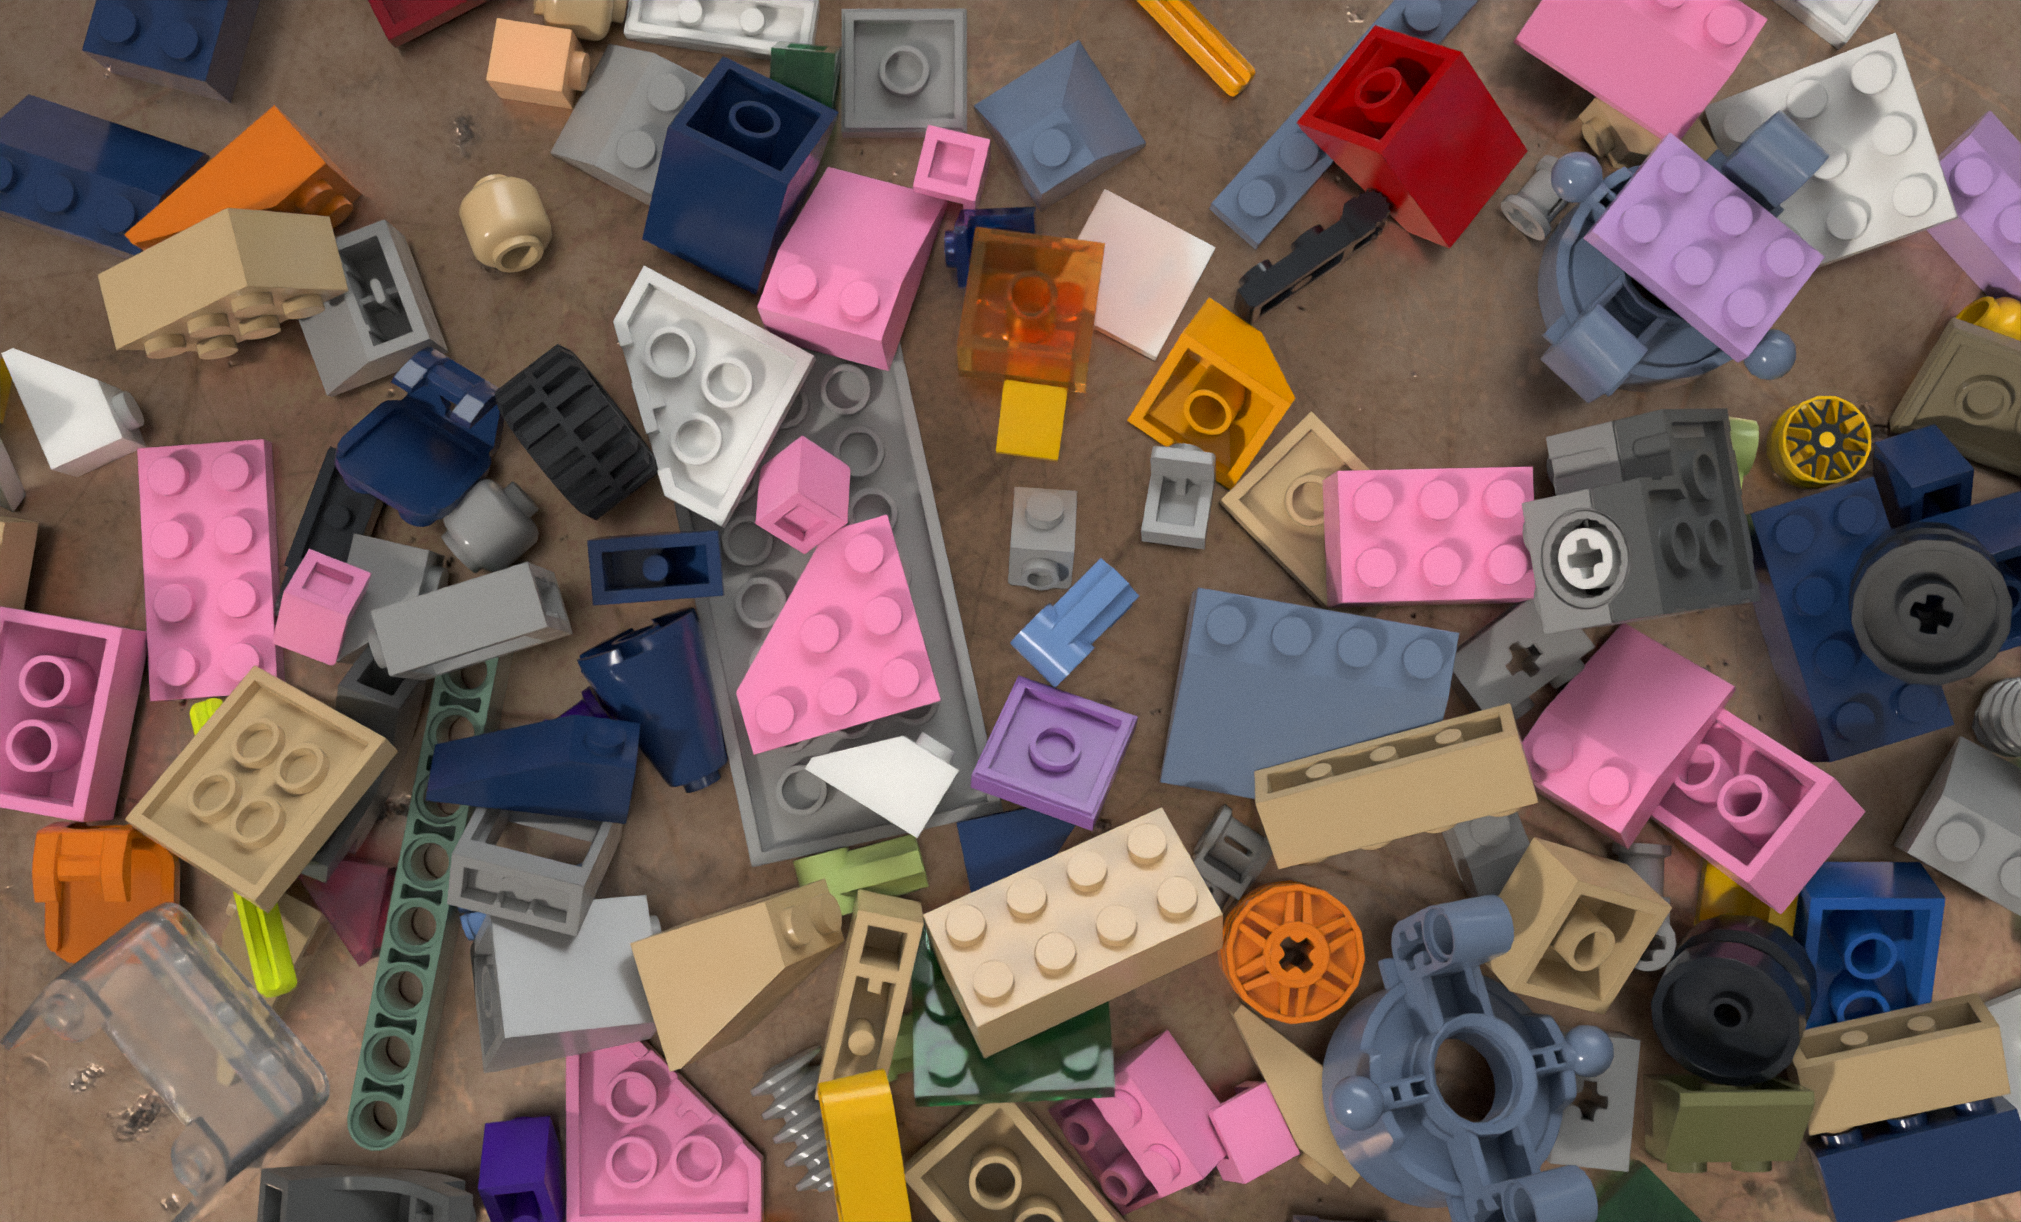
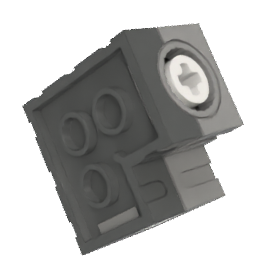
[1522,408,1761,634]

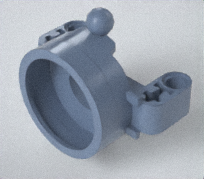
[1538,110,1830,403]
[1322,894,1614,1222]

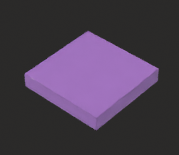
[971,675,1138,831]

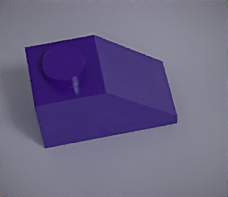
[478,1116,566,1222]

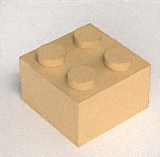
[1485,837,1672,1015]

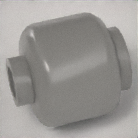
[441,479,539,574]

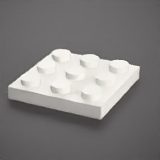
[1705,33,1959,268]

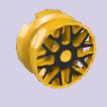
[1767,396,1871,489]

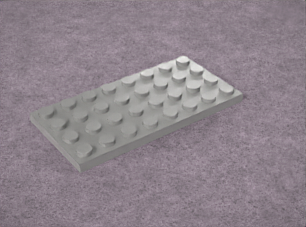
[674,342,1003,867]

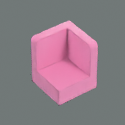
[913,125,991,217]
[755,435,850,554]
[272,549,372,665]
[1209,1081,1300,1184]

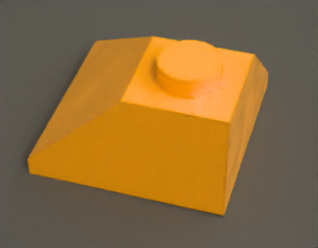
[1127,297,1295,490]

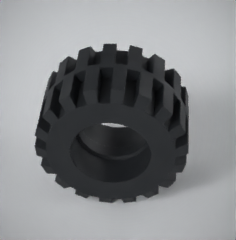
[494,344,658,520]

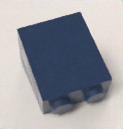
[642,56,839,295]

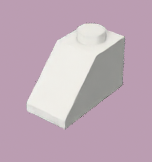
[1,348,146,477]
[805,732,960,838]

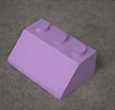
[1927,111,2021,302]

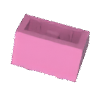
[1048,1030,1227,1216]

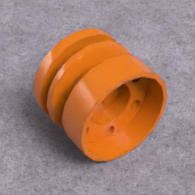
[1217,878,1365,1024]

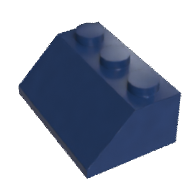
[0,94,209,259]

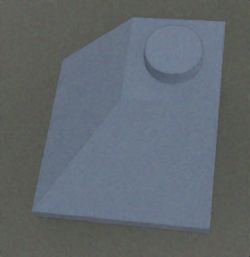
[974,40,1146,212]

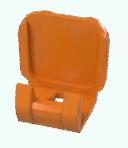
[32,821,180,965]

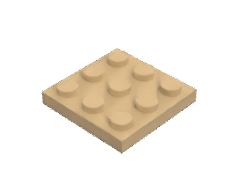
[125,665,398,913]

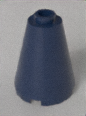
[577,607,728,793]

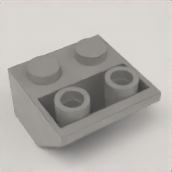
[299,219,448,397]

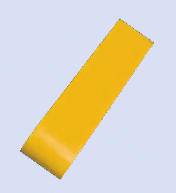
[817,1068,912,1222]

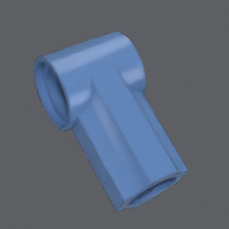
[1010,558,1139,688]

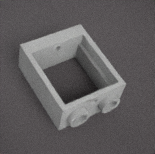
[368,562,573,680]
[447,807,623,937]

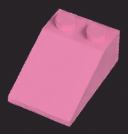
[757,167,948,371]
[1522,623,1736,849]
[1650,708,1865,914]

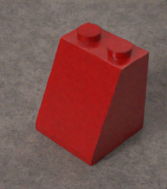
[1296,25,1528,249]

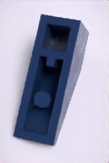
[426,715,640,824]

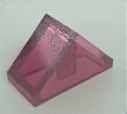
[298,855,398,967]

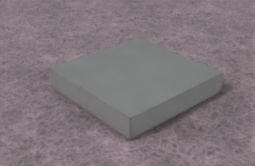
[841,9,967,138]

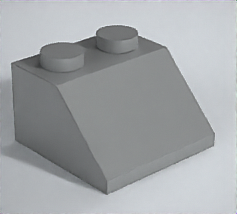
[550,44,705,206]

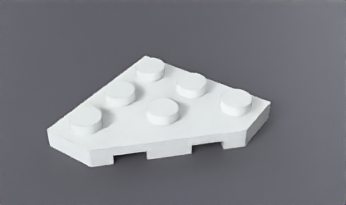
[613,266,816,528]

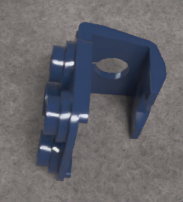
[335,346,504,527]

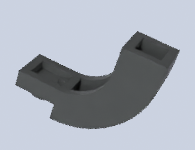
[301,645,426,883]
[257,1165,476,1222]

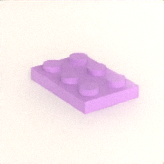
[1584,133,1825,363]

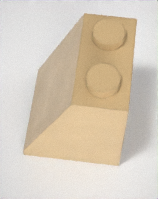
[630,879,845,1072]

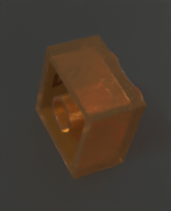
[957,227,1105,393]

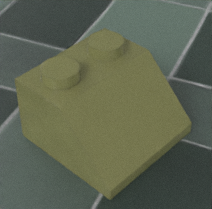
[1643,1074,1815,1173]

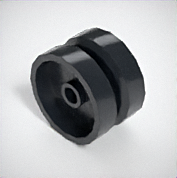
[1848,521,2013,686]
[1651,914,1818,1087]

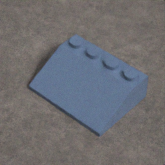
[1160,587,1459,799]

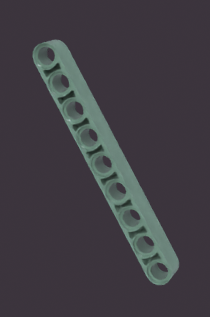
[347,578,514,1151]

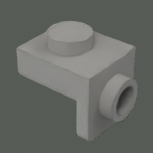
[1141,443,1216,550]
[1008,487,1078,590]

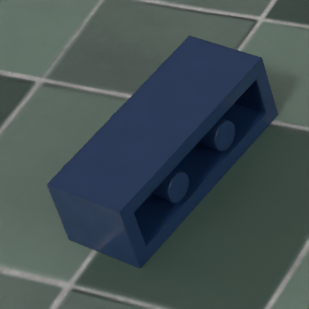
[1806,1096,2021,1222]

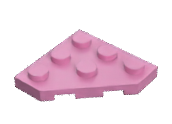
[736,515,941,755]
[566,1040,764,1222]

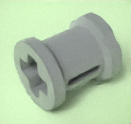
[1500,155,1568,240]

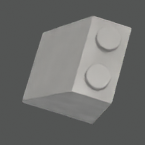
[1893,736,2021,916]
[470,895,661,1073]

